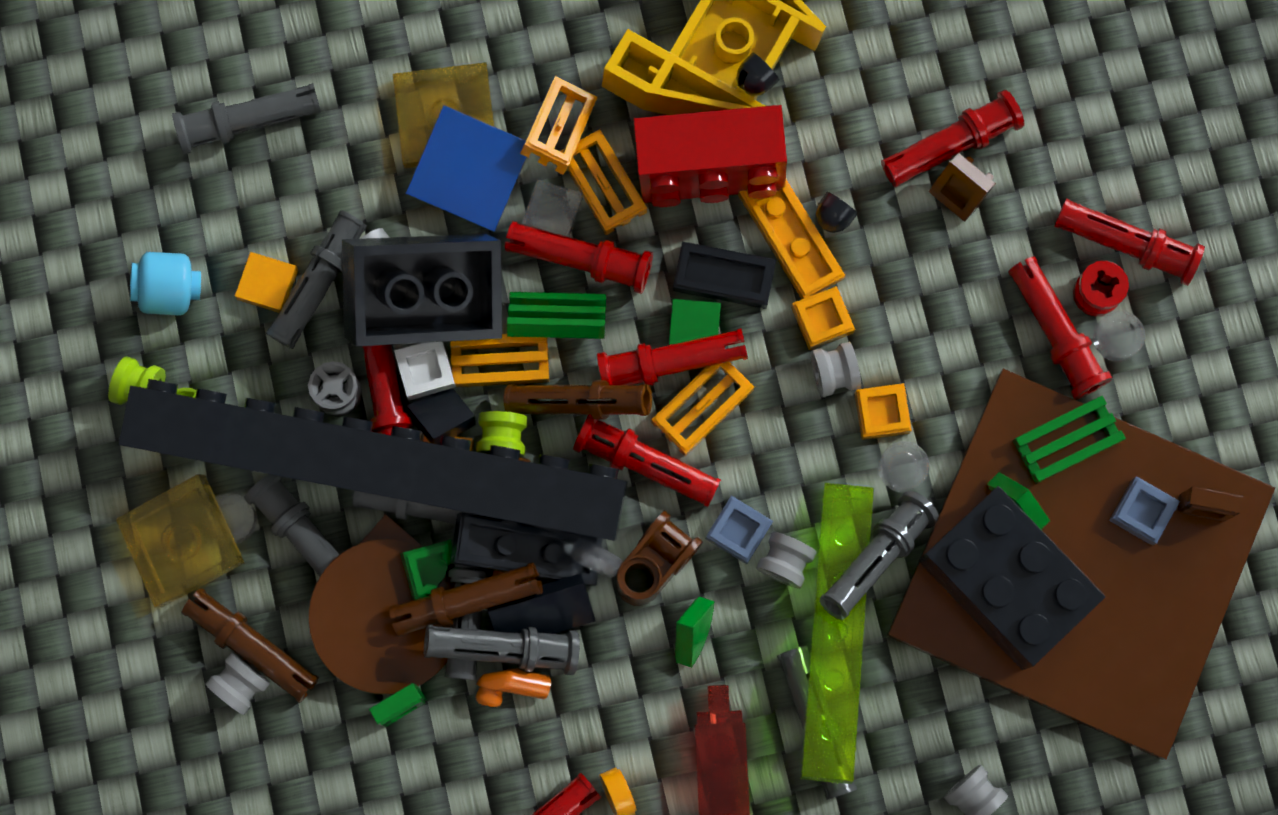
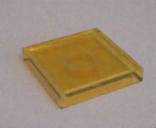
[393,62,495,168]
[116,474,244,608]

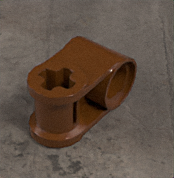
[616,510,703,606]

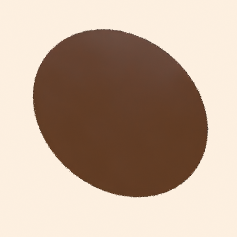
[309,539,455,694]

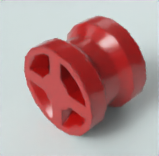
[1073,261,1129,317]

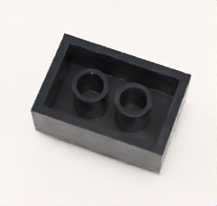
[342,234,502,346]
[918,486,1106,671]

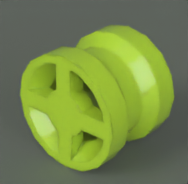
[108,356,166,405]
[476,411,527,457]

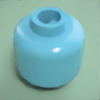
[130,252,201,316]

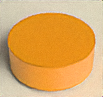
[599,767,637,815]

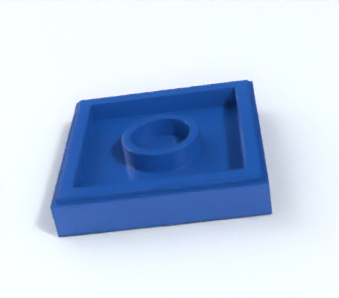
[406,105,527,232]

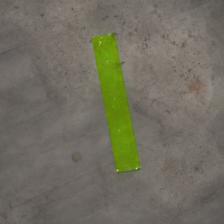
[800,483,874,784]

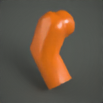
[475,668,551,707]

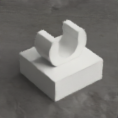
[394,342,456,400]

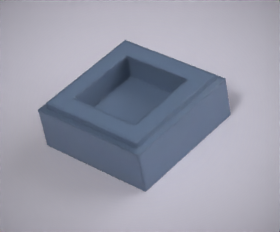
[1109,476,1180,546]
[705,495,773,564]

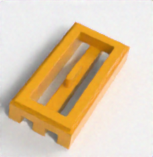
[520,76,598,175]
[560,129,647,235]
[450,334,550,387]
[651,362,755,456]

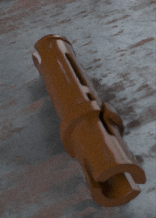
[503,380,652,420]
[389,562,543,637]
[181,588,320,703]

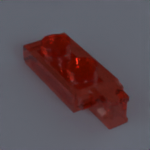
[694,685,750,815]

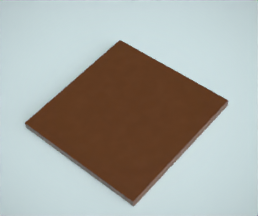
[887,368,1276,760]

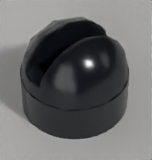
[736,52,780,96]
[816,192,858,233]

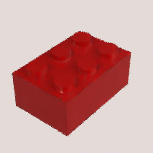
[634,105,787,207]

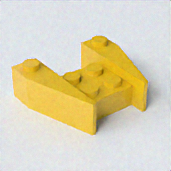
[602,0,826,115]

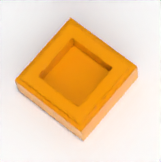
[235,252,298,313]
[791,286,855,350]
[854,383,912,440]

